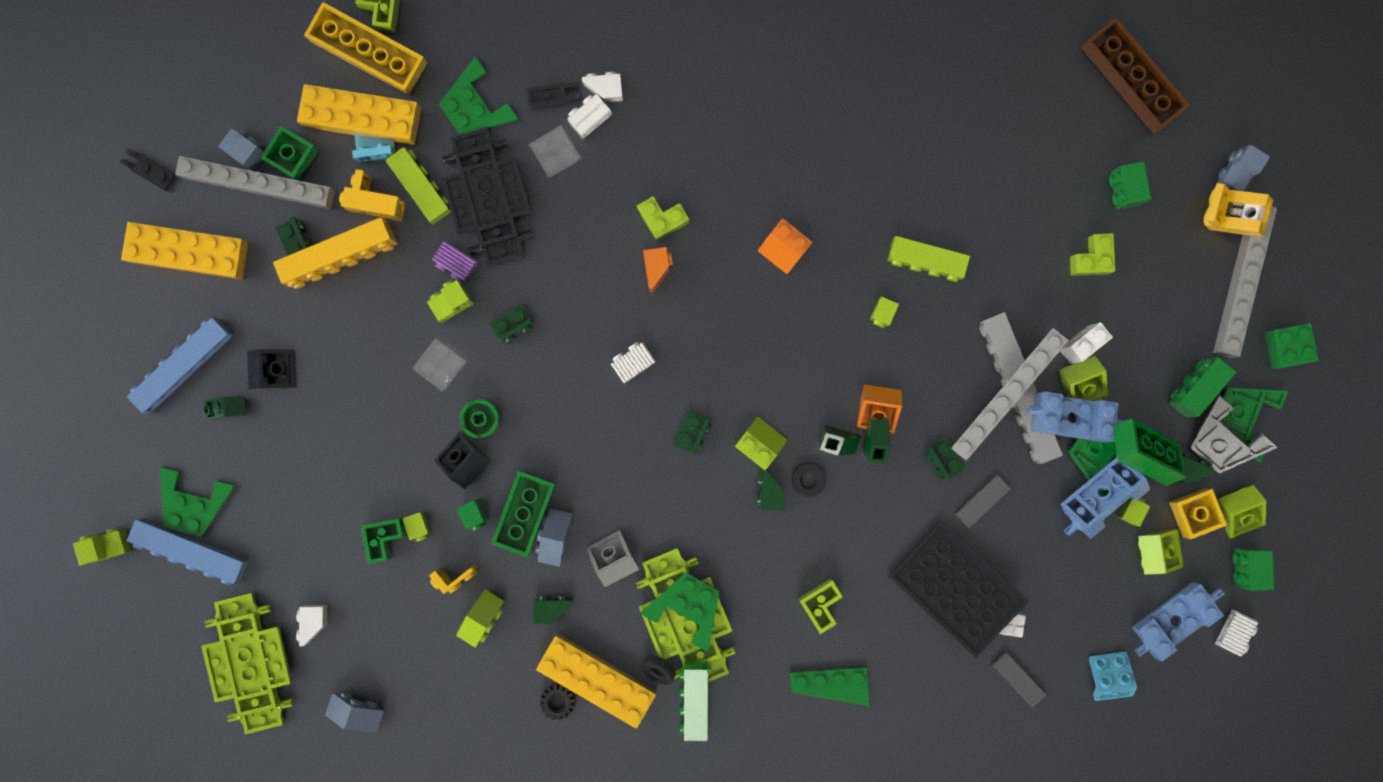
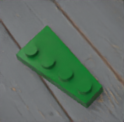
[790,666,870,706]

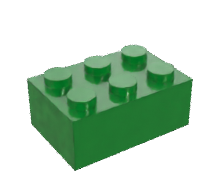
[1168,357,1236,417]

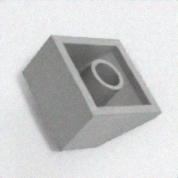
[586,530,639,587]

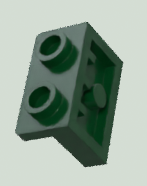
[275,217,313,256]
[490,304,534,344]
[673,410,712,454]
[925,436,965,481]

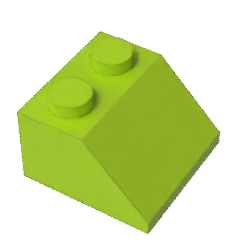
[1060,356,1109,401]
[734,417,788,470]
[1218,485,1266,539]
[1138,529,1184,574]

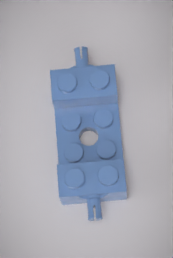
[1026,391,1127,443]
[1061,458,1150,539]
[1132,582,1225,662]

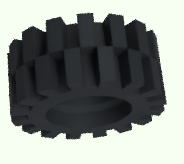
[540,683,576,721]

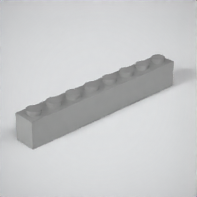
[175,156,335,209]
[1213,207,1277,358]
[979,312,1063,464]
[951,328,1069,461]

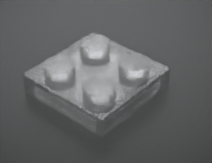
[529,125,581,178]
[412,338,467,392]

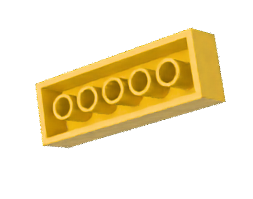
[304,2,427,95]
[297,84,422,145]
[273,217,398,289]
[121,222,249,280]
[536,633,657,729]

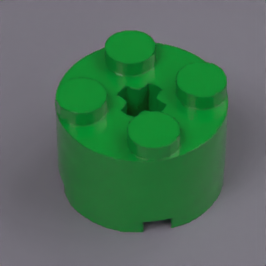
[460,399,501,438]

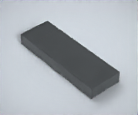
[955,475,1011,528]
[992,652,1046,708]

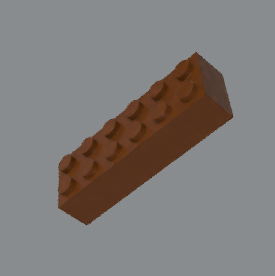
[1081,17,1190,134]

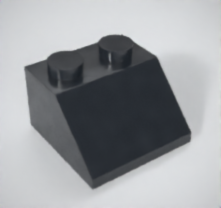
[247,349,295,389]
[434,432,490,489]

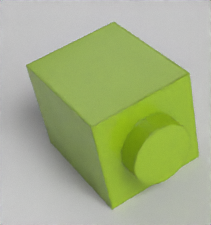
[870,297,899,328]
[1117,498,1150,527]
[402,511,431,542]

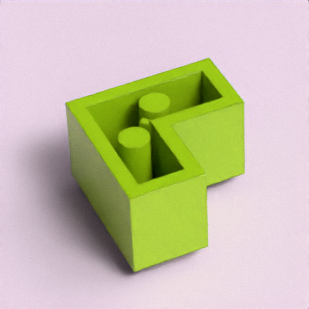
[355,0,400,33]
[637,196,689,242]
[1070,233,1115,276]
[427,280,474,323]
[73,527,132,566]
[798,578,843,634]
[456,589,505,648]

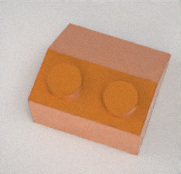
[758,218,812,274]
[643,247,673,293]
[856,384,902,433]

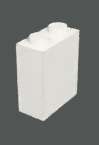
[1060,322,1113,364]

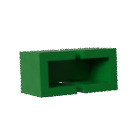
[456,499,489,531]

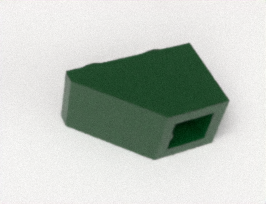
[203,396,246,420]
[863,417,890,464]
[819,425,861,456]
[1179,453,1215,484]
[756,470,785,511]
[533,595,574,624]

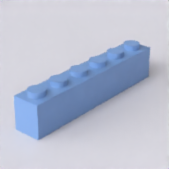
[127,317,233,414]
[127,518,248,585]

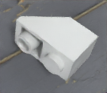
[582,72,623,103]
[296,605,327,646]

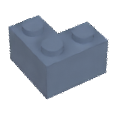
[218,128,264,171]
[1216,144,1270,191]
[535,508,572,567]
[325,692,384,733]

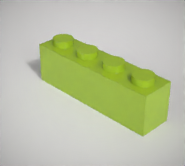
[385,147,451,225]
[887,236,970,282]

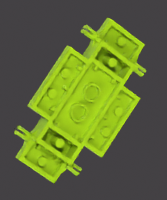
[636,548,736,682]
[201,592,294,734]

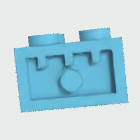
[352,135,396,163]
[1088,652,1137,701]

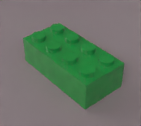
[1113,418,1187,486]
[491,470,557,557]

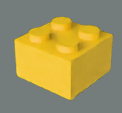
[1169,488,1227,539]

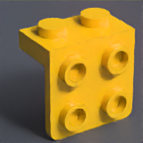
[429,564,479,594]

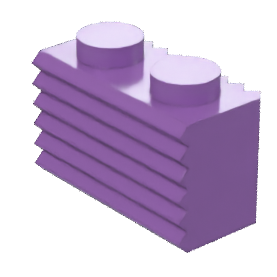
[432,240,478,282]

